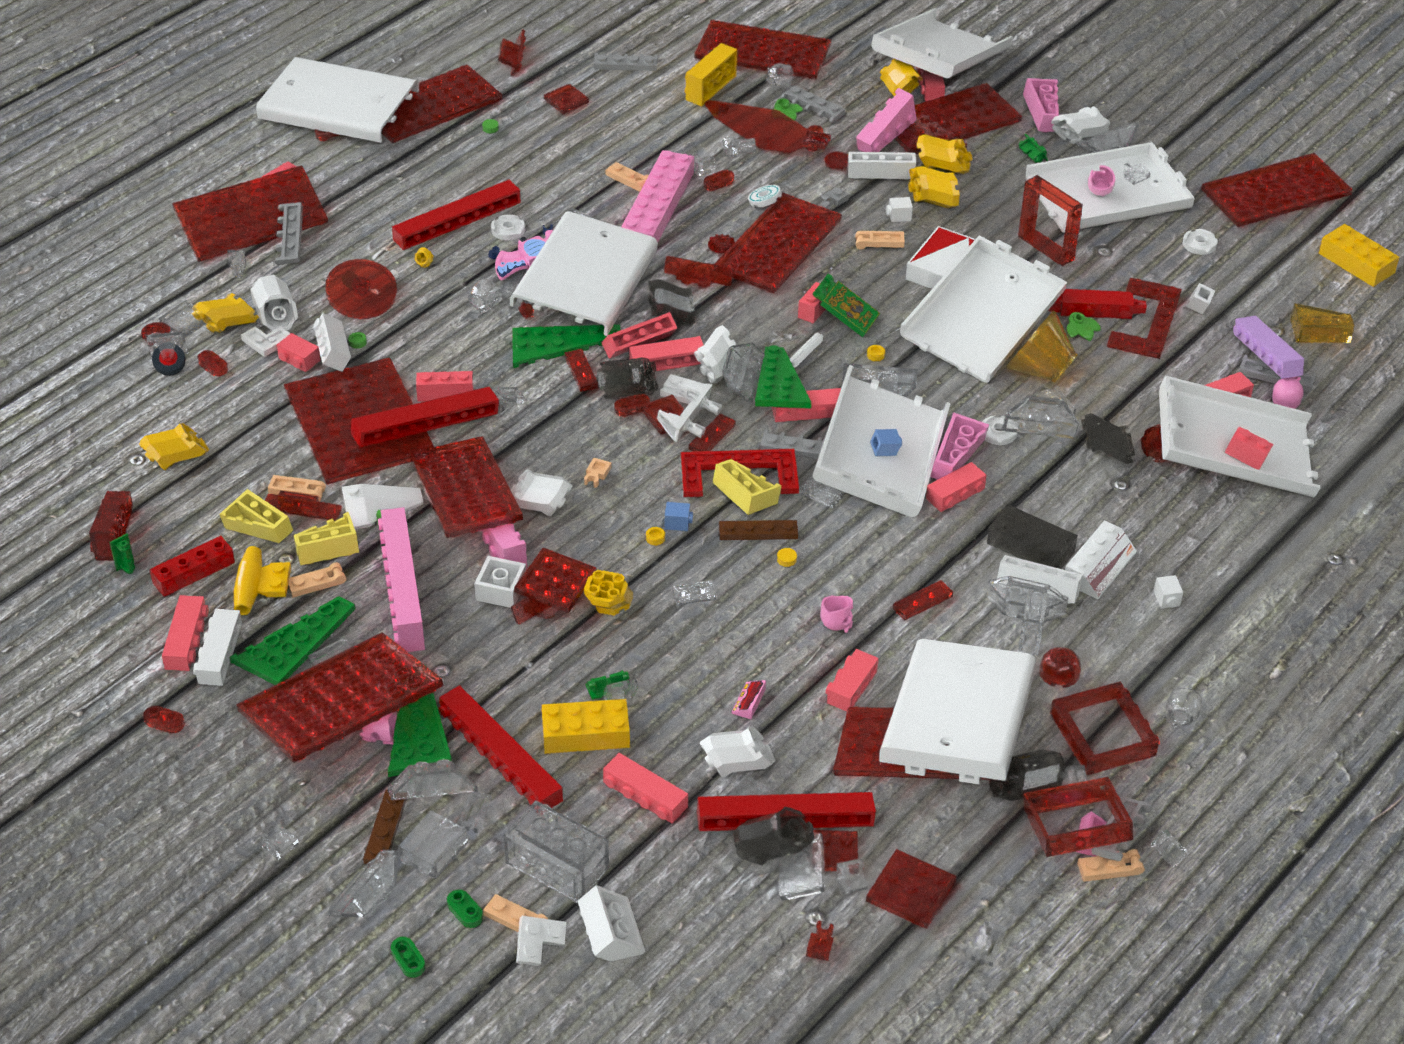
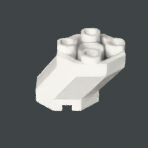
[1051,107,1110,144]
[250,275,298,331]
[694,325,740,384]
[506,469,573,517]
[700,726,775,778]

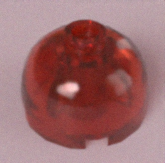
[1141,424,1167,463]
[1039,647,1081,688]

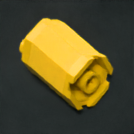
[880,58,923,96]
[917,134,972,174]
[908,166,960,208]
[192,293,259,333]
[139,423,210,471]
[584,570,633,616]

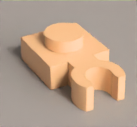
[584,458,611,488]

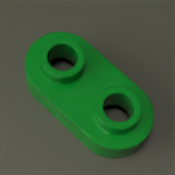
[447,889,483,928]
[391,937,425,978]

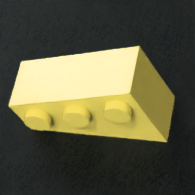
[713,459,781,515]
[219,489,293,543]
[294,512,359,565]

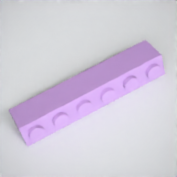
[1233,316,1304,379]

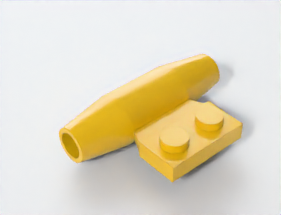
[233,546,291,615]

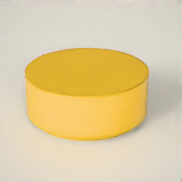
[867,345,885,361]
[646,527,665,546]
[777,548,797,567]

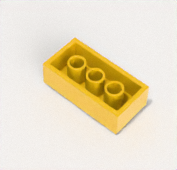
[685,43,737,106]
[1318,224,1400,287]
[541,699,630,754]

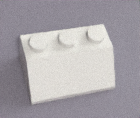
[578,885,646,961]

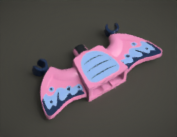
[488,224,553,280]

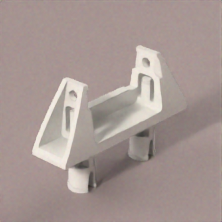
[657,383,722,443]

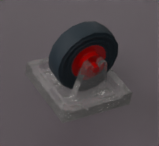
[146,330,188,376]

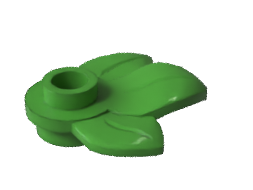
[772,98,803,122]
[1066,312,1101,341]

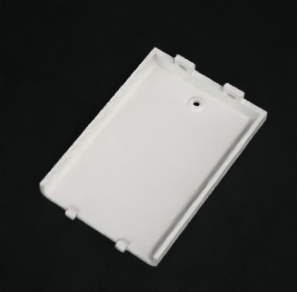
[872,8,1013,78]
[256,57,419,142]
[1026,142,1194,232]
[510,211,658,336]
[900,235,1067,383]
[813,365,951,517]
[1159,375,1320,497]
[879,639,1036,784]

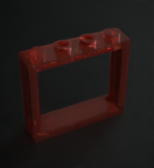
[1018,175,1083,267]
[1050,681,1160,775]
[1023,777,1133,857]

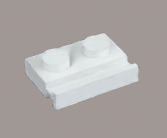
[660,374,700,404]

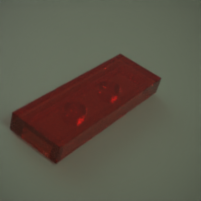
[564,349,598,392]
[689,414,736,452]
[893,580,953,621]

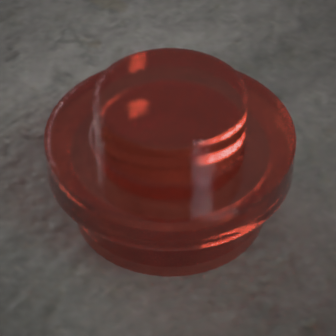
[518,302,534,319]

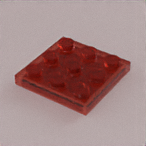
[514,547,597,613]
[866,849,957,929]

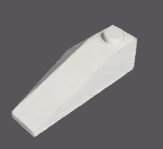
[342,484,424,529]

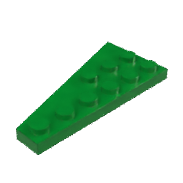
[512,324,621,368]
[755,345,811,409]
[229,596,356,687]
[388,665,452,777]

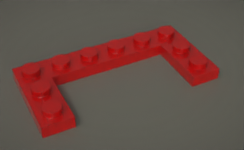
[681,449,799,497]

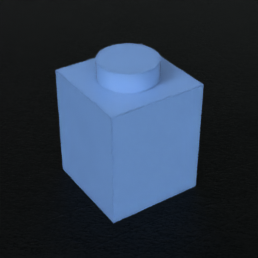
[870,429,902,456]
[665,502,693,531]

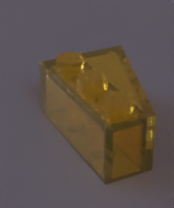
[1290,303,1355,343]

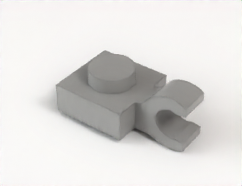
[820,187,849,209]

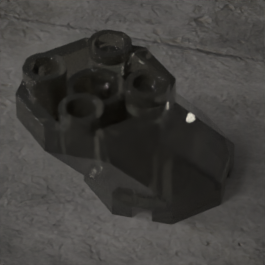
[648,279,695,325]
[597,357,658,400]
[1081,413,1136,464]
[988,749,1066,801]
[733,807,815,865]

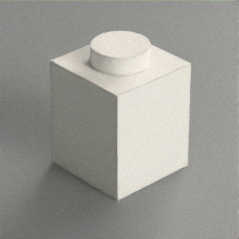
[886,197,913,222]
[1186,283,1215,314]
[1154,575,1183,609]

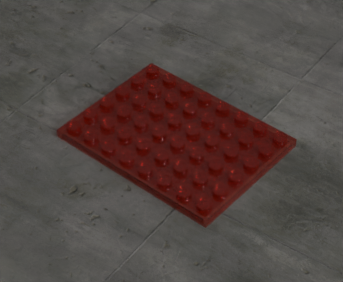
[284,357,436,485]
[236,632,444,763]

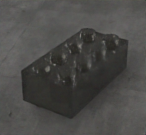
[987,504,1078,569]

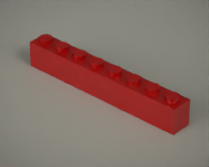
[392,179,521,251]
[351,386,499,447]
[439,685,563,814]
[697,792,876,831]

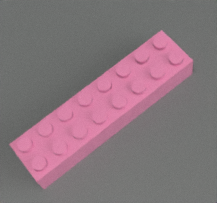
[621,150,694,242]
[378,507,425,653]

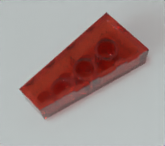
[89,491,133,561]

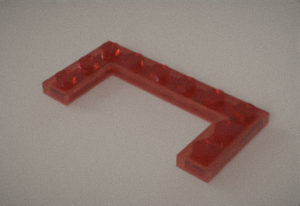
[1107,277,1182,359]

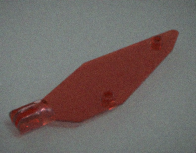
[704,100,831,153]

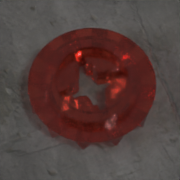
[825,151,848,170]
[708,234,736,254]
[141,322,171,344]

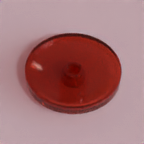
[325,259,397,319]

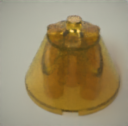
[1006,310,1078,383]

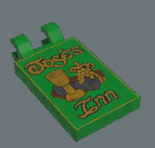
[812,274,880,338]

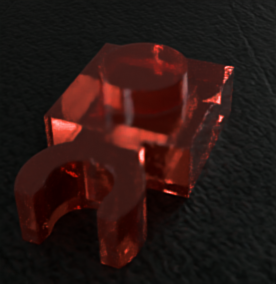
[806,921,834,961]

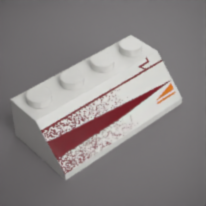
[1065,520,1137,599]

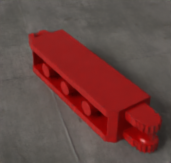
[1048,289,1147,319]

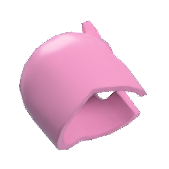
[1088,165,1115,196]
[1272,376,1304,409]
[820,595,853,633]
[360,708,397,745]

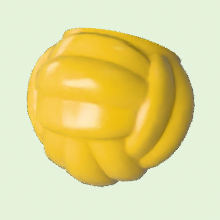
[414,247,434,268]

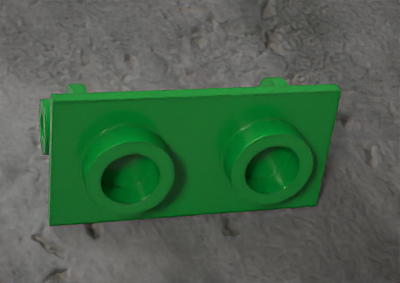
[1018,134,1048,163]
[110,533,135,574]
[585,670,631,700]

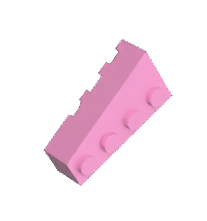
[1023,78,1059,132]
[856,88,916,152]
[930,413,989,479]
[476,505,527,571]

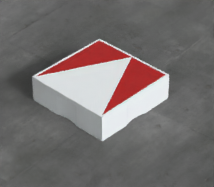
[906,226,975,288]

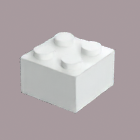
[474,556,527,609]

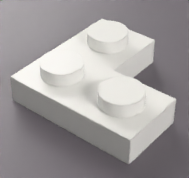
[241,327,291,357]
[516,916,566,966]

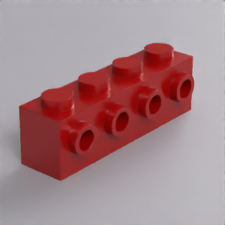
[149,536,235,597]

